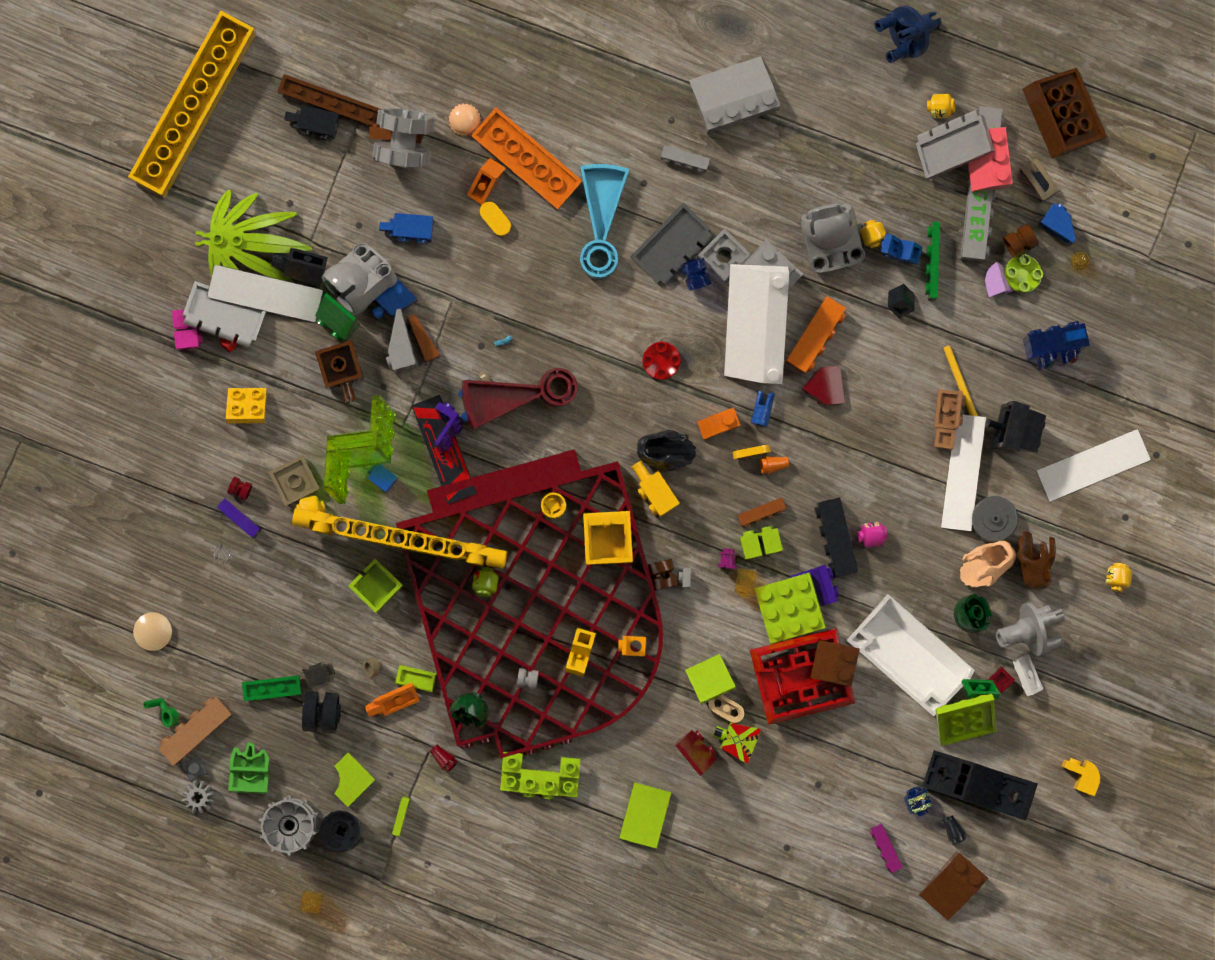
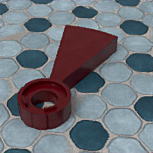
[462,368,578,430]

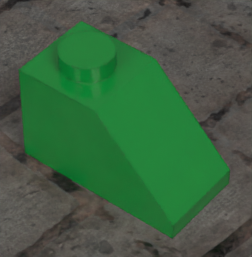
[961,679,1001,703]

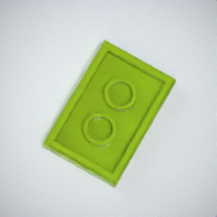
[619,782,671,849]

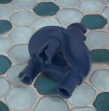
[874,5,942,63]

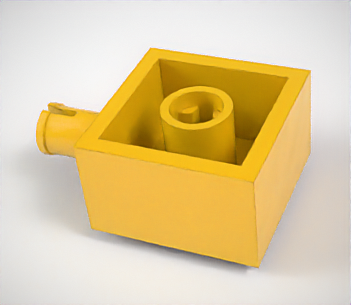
[631,461,680,518]

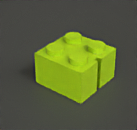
[348,559,404,613]

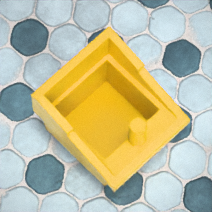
[583,511,633,565]

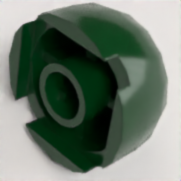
[954,594,992,633]
[449,692,489,728]

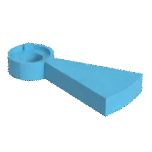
[580,164,629,280]

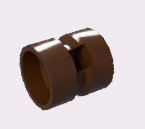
[1003,224,1039,258]
[648,559,679,591]

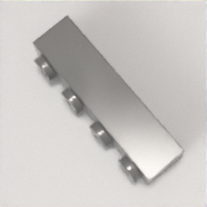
[661,145,710,173]

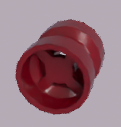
[227,476,253,501]

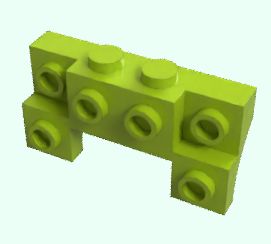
[500,752,581,799]

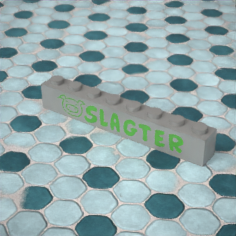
[960,106,1005,262]

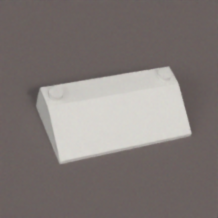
[724,264,789,384]
[847,594,975,716]

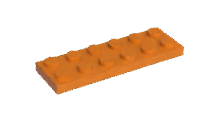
[471,107,583,210]

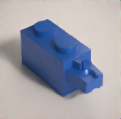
[379,213,434,244]

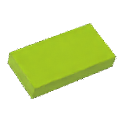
[395,665,437,692]
[392,796,410,836]

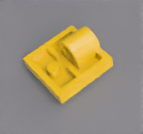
[226,388,267,424]

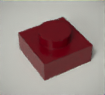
[987,666,1015,694]

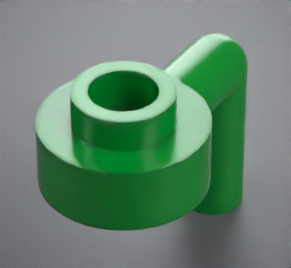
[143,698,179,728]

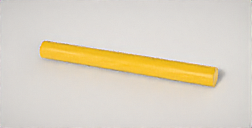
[943,345,978,416]

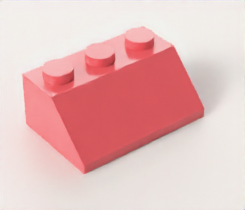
[968,127,1013,192]

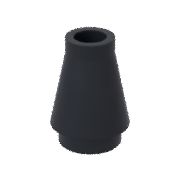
[943,815,967,845]

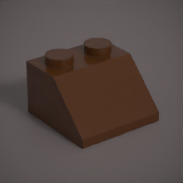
[810,640,860,687]

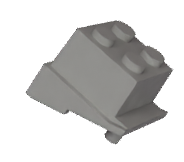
[743,239,803,290]

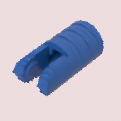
[751,390,775,427]

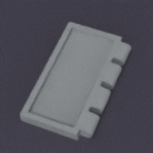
[916,109,995,179]
[182,281,266,348]

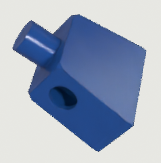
[371,278,418,320]

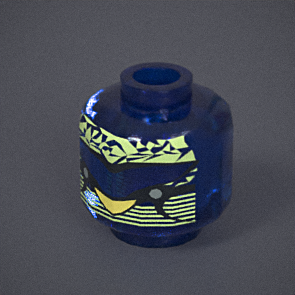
[904,786,932,816]

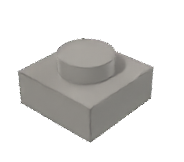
[679,568,691,588]

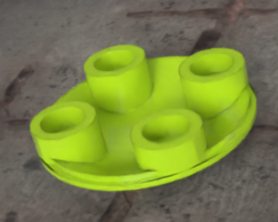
[1005,254,1043,293]

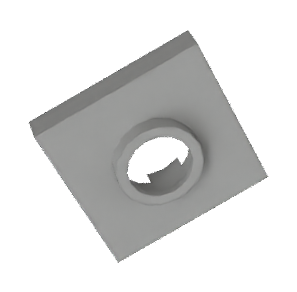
[698,228,751,283]

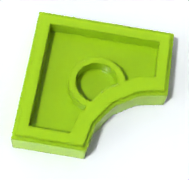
[334,752,376,807]

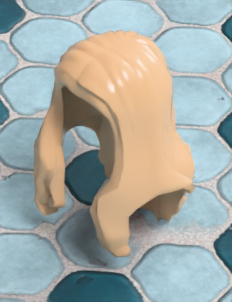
[960,541,1016,588]

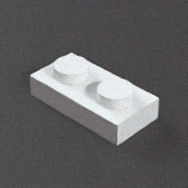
[1013,654,1043,696]

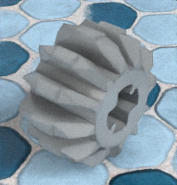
[182,781,215,814]

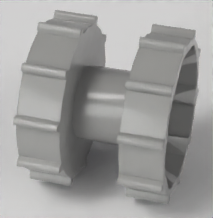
[372,108,435,168]
[259,795,320,856]

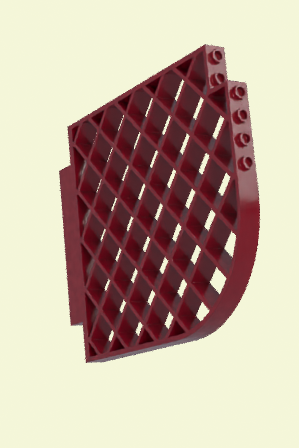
[396,449,663,758]

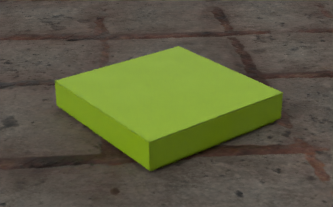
[685,654,736,705]

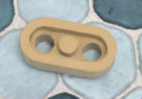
[708,695,744,723]

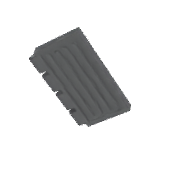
[630,203,713,286]

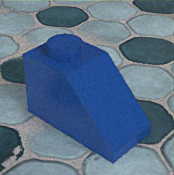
[1039,203,1076,245]

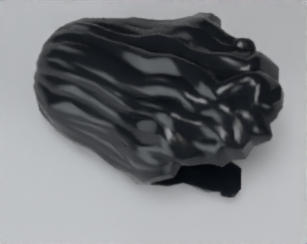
[637,430,696,471]

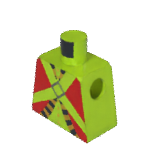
[713,723,761,764]

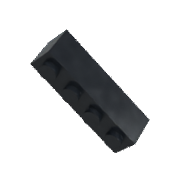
[814,497,859,578]

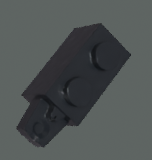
[284,105,340,141]
[271,247,328,286]

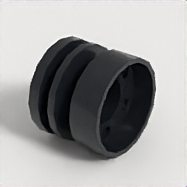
[320,810,363,852]

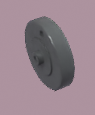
[972,496,1018,542]

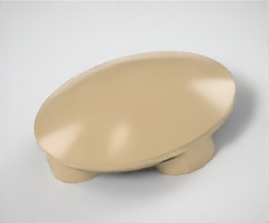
[133,612,172,651]

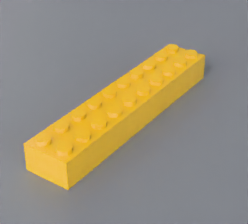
[128,11,257,198]

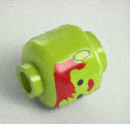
[472,567,499,597]

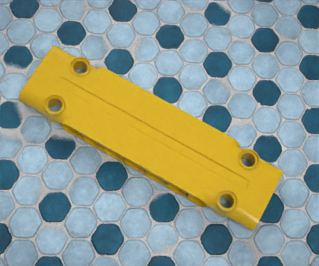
[292,508,508,570]

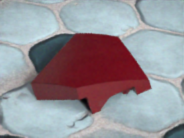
[802,365,845,406]

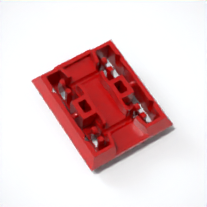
[750,628,855,725]

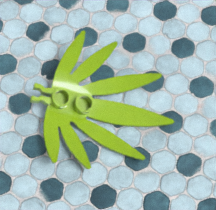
[195,190,313,283]

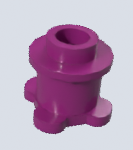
[717,548,738,569]

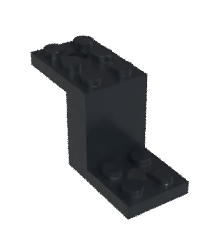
[922,750,1038,821]

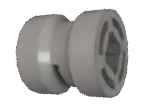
[517,668,539,690]

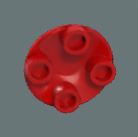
[642,341,681,380]

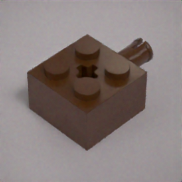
[315,340,364,404]

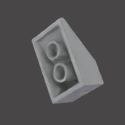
[386,309,418,374]

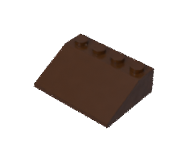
[1022,68,1107,159]

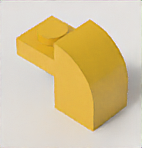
[565,628,596,677]
[1061,758,1100,796]

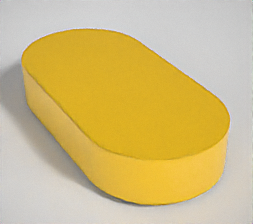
[480,202,511,236]
[732,445,771,459]

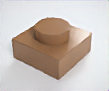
[934,428,956,450]

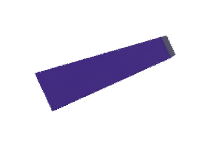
[217,498,262,538]

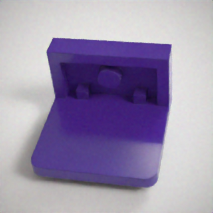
[435,402,463,454]
[790,564,840,607]

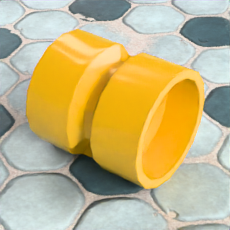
[541,493,566,519]

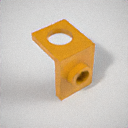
[618,636,646,656]

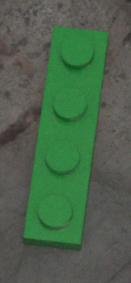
[925,222,940,300]

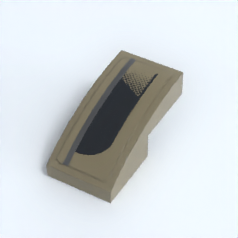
[1020,158,1059,202]

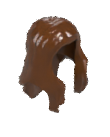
[1017,531,1056,590]

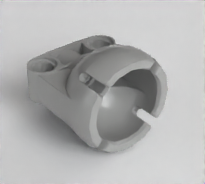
[801,204,865,273]
[322,243,397,315]

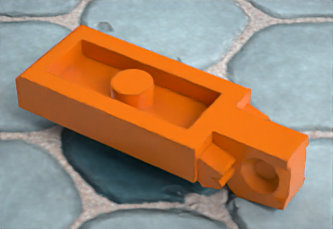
[365,683,420,717]

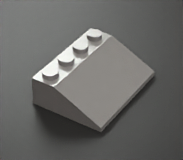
[689,56,780,134]

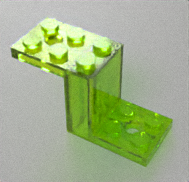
[324,395,396,504]

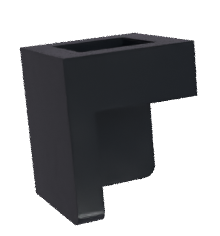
[888,284,915,318]

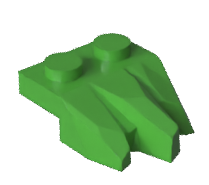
[228,742,269,794]

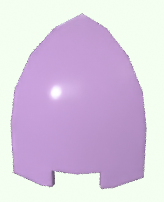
[985,262,1014,297]

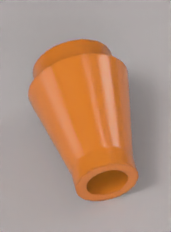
[759,456,789,475]

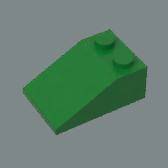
[315,293,361,342]

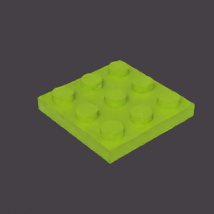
[754,572,826,644]
[936,694,997,746]

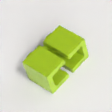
[739,526,783,560]

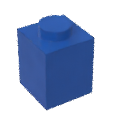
[367,463,399,493]

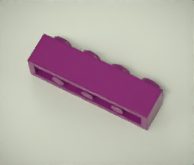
[870,823,903,873]

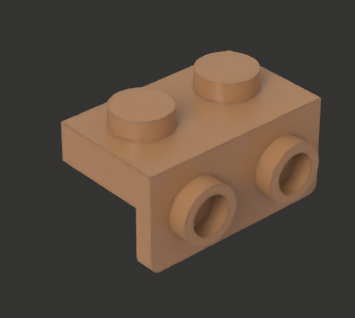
[933,389,965,430]

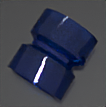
[680,257,712,291]

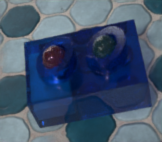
[1023,321,1090,371]

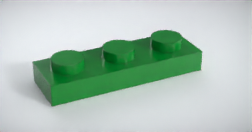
[242,675,302,701]

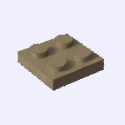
[268,455,320,507]

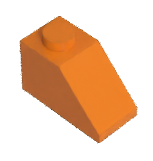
[467,158,506,205]
[697,408,740,440]

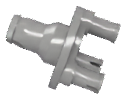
[996,602,1065,656]

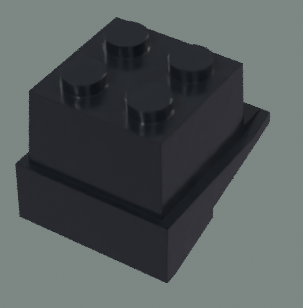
[986,401,1046,453]

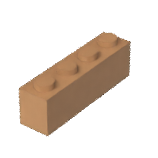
[158,697,233,766]

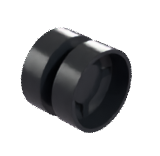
[302,691,341,734]

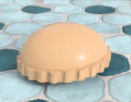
[448,103,481,137]

